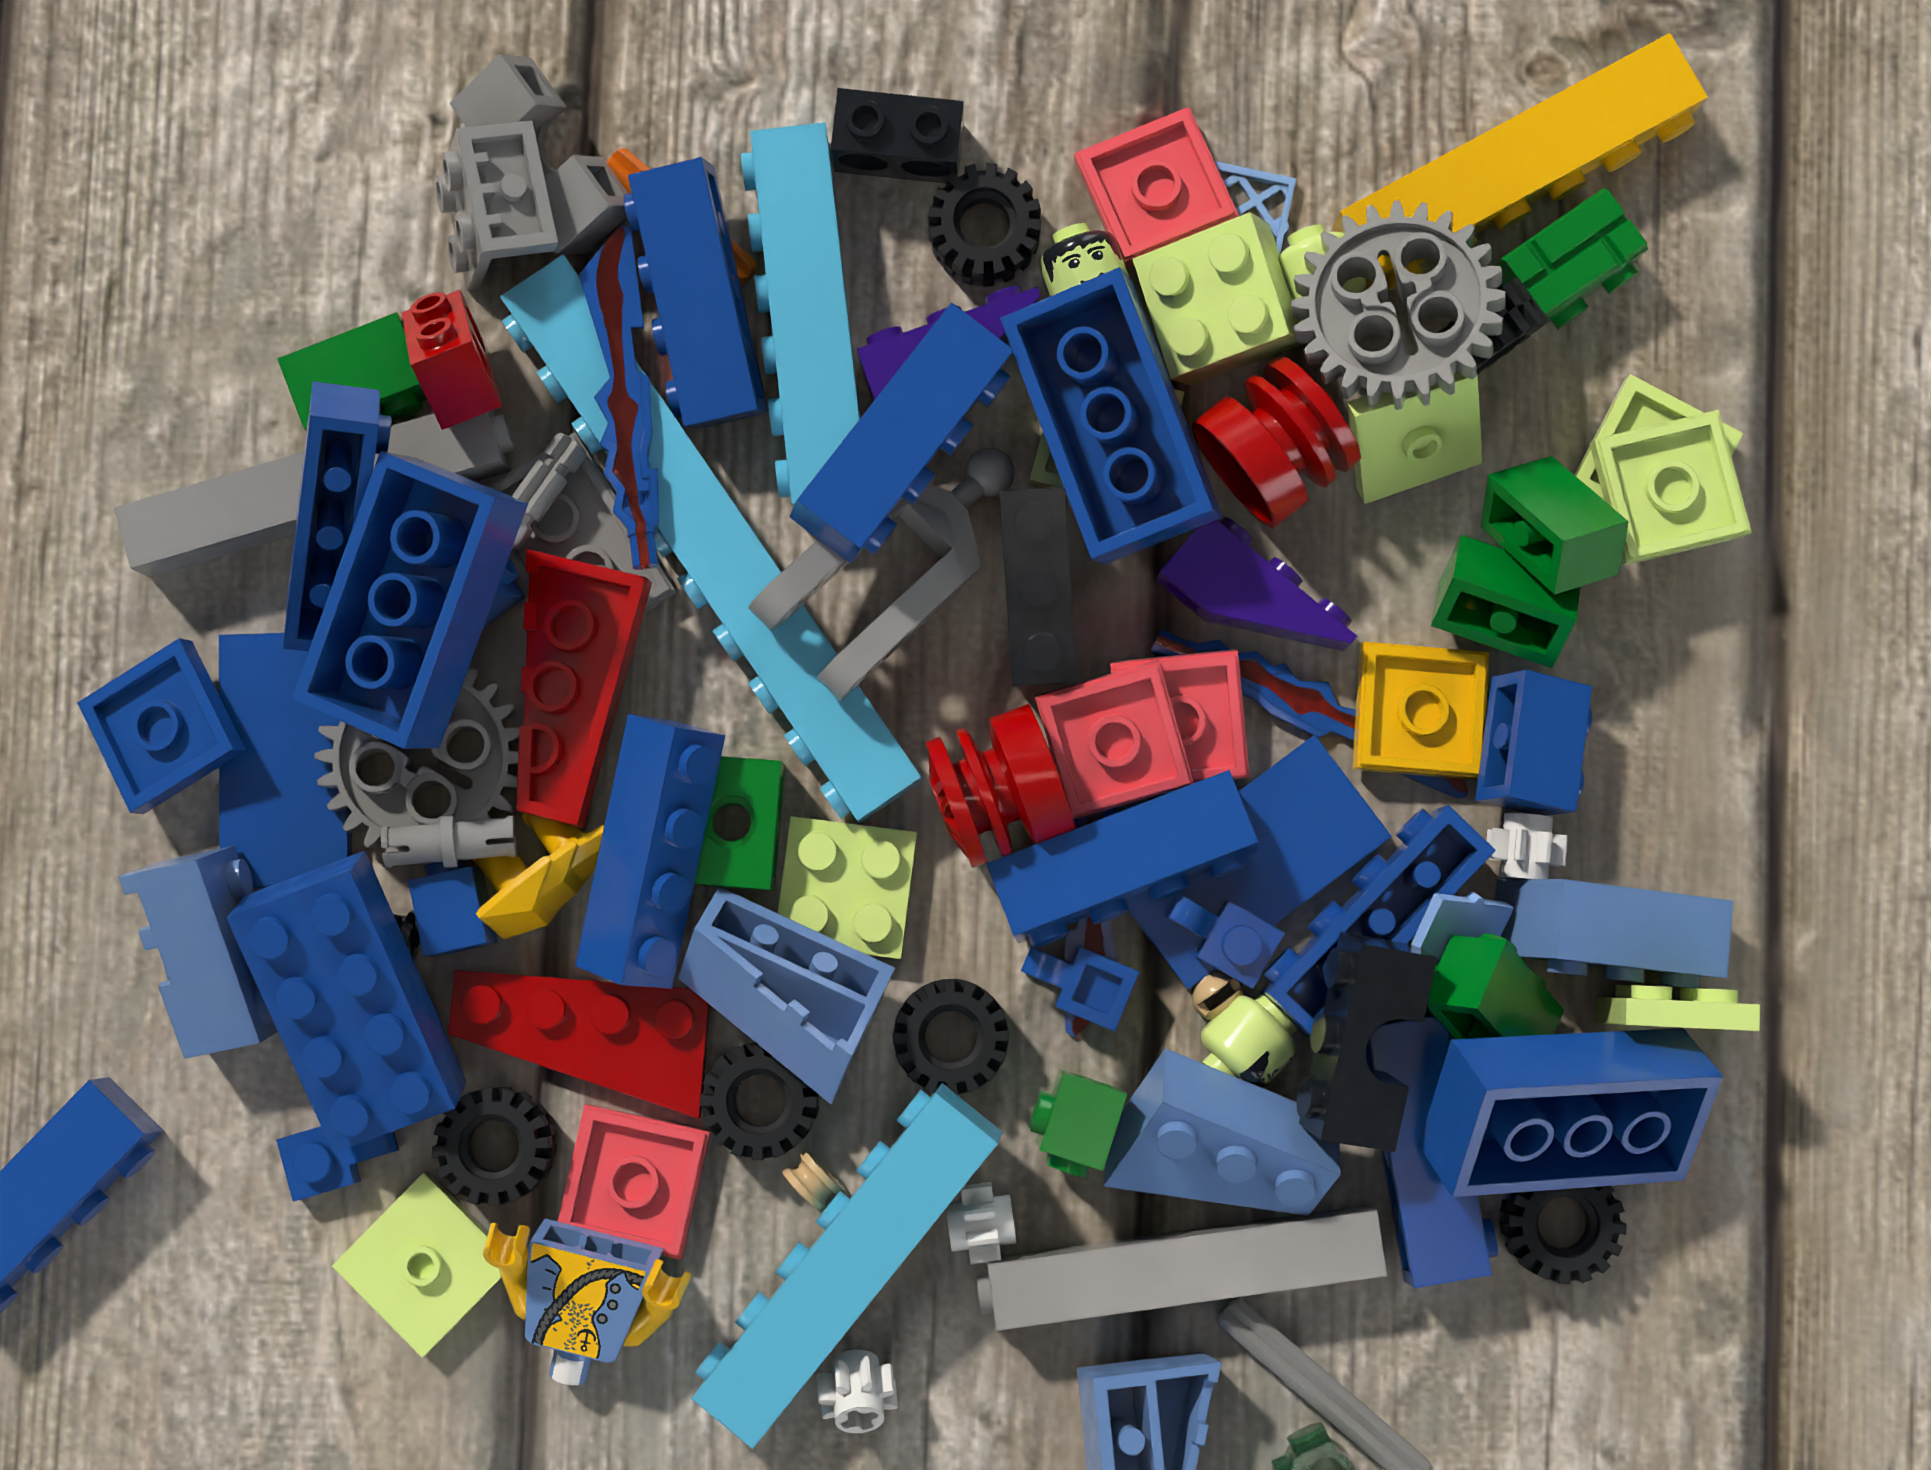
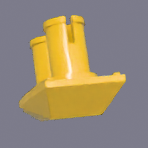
[472,813,604,939]

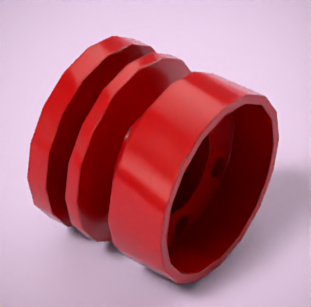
[1191,355,1361,529]
[925,704,1076,868]

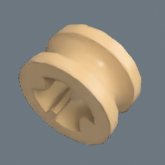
[782,1149,846,1213]

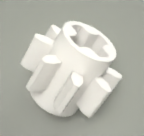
[1486,813,1568,879]
[946,1182,1016,1265]
[816,1350,898,1433]

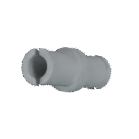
[381,815,517,868]

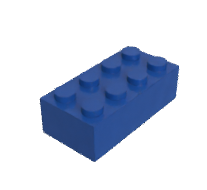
[1000,267,1223,565]
[292,451,528,749]
[226,851,467,1153]
[1418,1028,1723,1197]

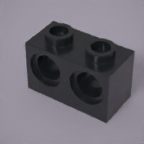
[830,88,964,184]

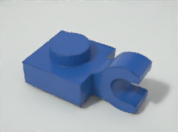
[1165,894,1285,989]
[1021,946,1140,1032]
[276,1126,399,1202]

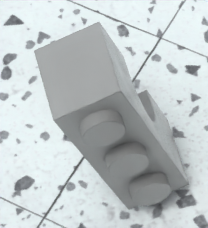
[449,54,629,254]

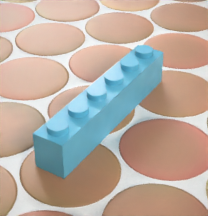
[741,122,860,507]
[691,1083,1003,1449]

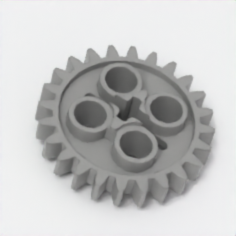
[1291,201,1505,410]
[314,667,519,849]

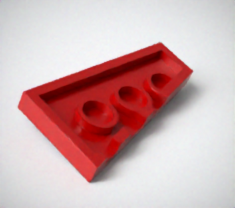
[516,549,652,829]
[448,970,711,1119]

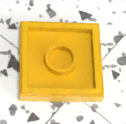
[1352,641,1489,780]

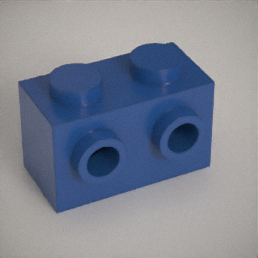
[1475,669,1592,816]

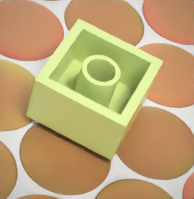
[1133,212,1305,386]

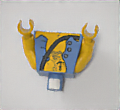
[483,1218,691,1385]

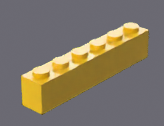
[1332,33,1708,290]

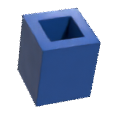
[408,860,498,957]

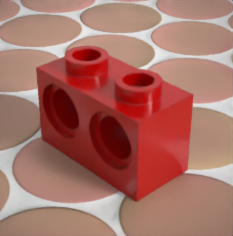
[401,290,502,430]

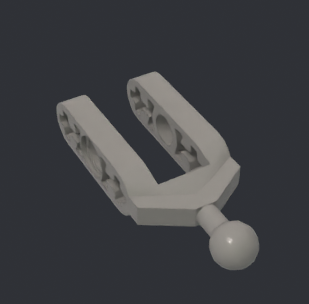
[748,448,1014,701]

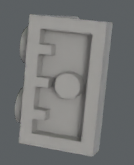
[435,120,558,291]

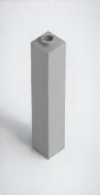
[114,410,516,578]
[976,1205,1387,1331]

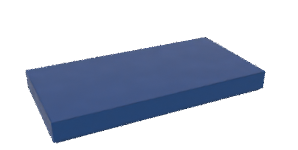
[219,633,352,889]
[1127,735,1392,990]

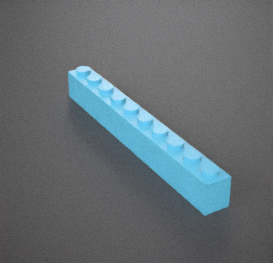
[500,254,922,824]

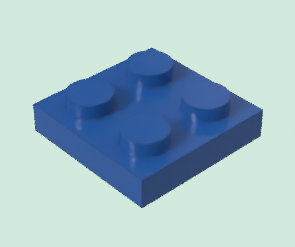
[77,638,246,814]

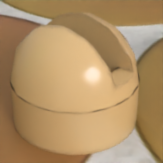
[1191,971,1244,1021]

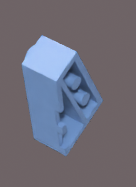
[118,845,278,1059]
[1495,879,1734,989]
[678,887,895,1104]
[1103,1048,1341,1216]
[1077,1352,1222,1470]

